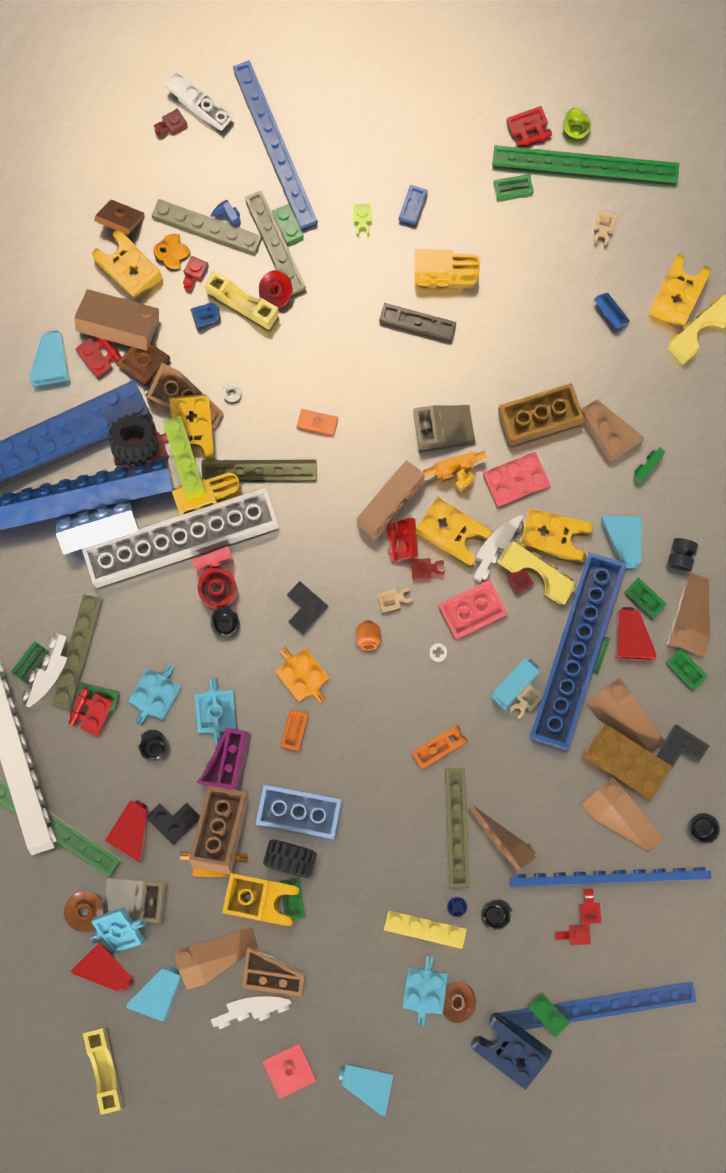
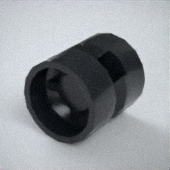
[667,538,698,572]

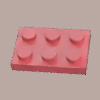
[483,451,551,508]
[438,579,508,640]

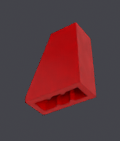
[615,607,657,661]
[105,800,149,862]
[70,943,135,992]

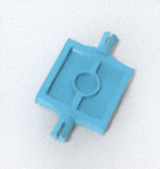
[128,664,181,725]
[194,678,237,745]
[90,907,146,954]
[403,956,448,1026]

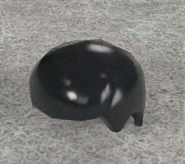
[210,606,240,637]
[138,730,168,761]
[689,813,720,844]
[481,899,512,930]

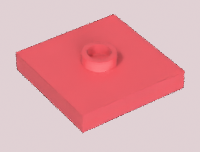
[192,546,234,574]
[263,1043,316,1099]

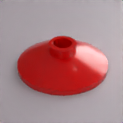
[259,270,292,308]

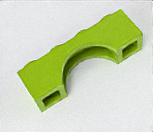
[163,416,206,499]

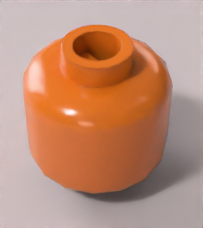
[355,620,381,650]

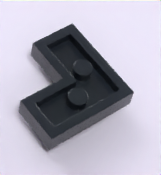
[287,581,329,635]
[656,724,710,768]
[146,802,200,845]

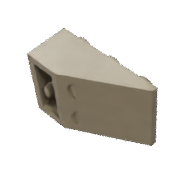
[413,405,476,451]
[104,878,166,923]

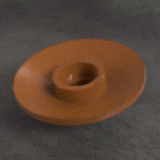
[64,891,104,932]
[443,982,476,1023]

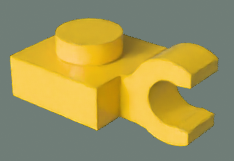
[455,468,475,493]

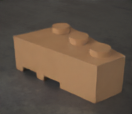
[581,399,644,462]
[242,945,306,997]

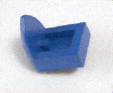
[210,200,241,226]
[190,302,220,328]

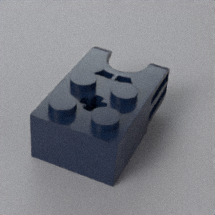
[471,1013,552,1090]

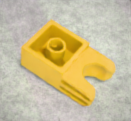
[91,230,163,302]
[414,249,480,287]
[649,254,712,329]
[169,394,214,460]
[172,473,242,515]
[416,497,492,565]
[521,508,593,563]
[222,873,300,926]

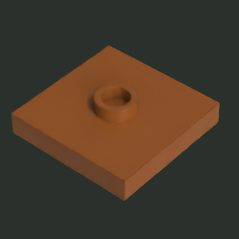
[94,199,144,234]
[117,343,170,386]

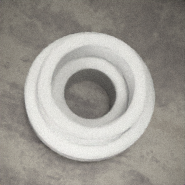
[222,383,241,402]

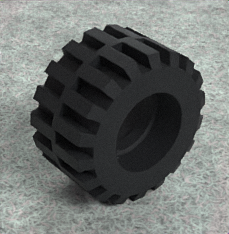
[108,414,159,466]
[263,839,317,878]

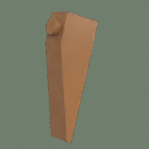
[145,363,223,429]
[667,573,710,658]
[586,677,665,753]
[581,777,663,852]
[173,928,258,990]

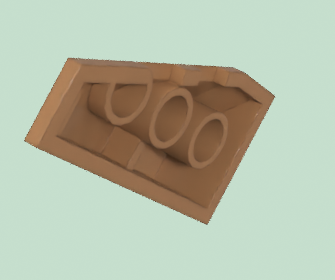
[469,805,536,873]

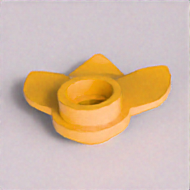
[153,234,191,269]

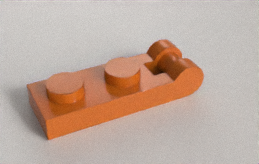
[412,725,468,769]

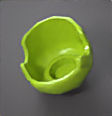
[563,108,591,139]

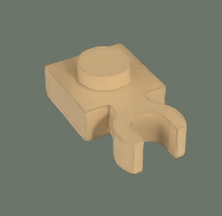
[594,210,617,245]
[377,588,413,613]
[510,684,543,720]

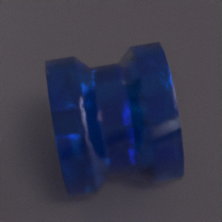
[447,897,467,917]

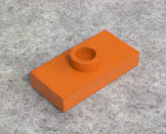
[297,408,338,436]
[280,709,309,752]

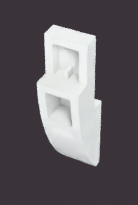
[164,70,234,131]
[473,515,525,583]
[22,633,67,707]
[211,996,292,1029]

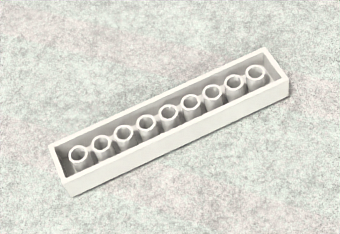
[82,487,279,588]
[0,662,56,855]

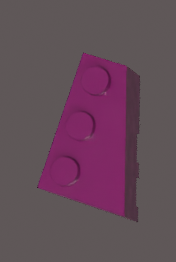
[197,728,251,791]

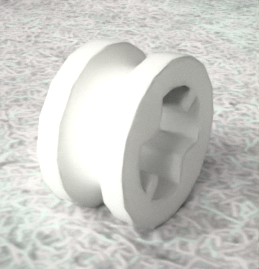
[430,643,447,662]

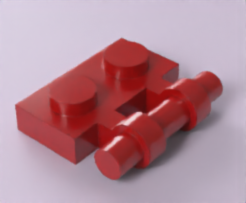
[506,106,552,147]
[75,337,122,379]
[387,518,418,562]
[68,687,114,736]

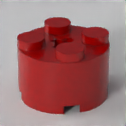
[197,568,238,610]

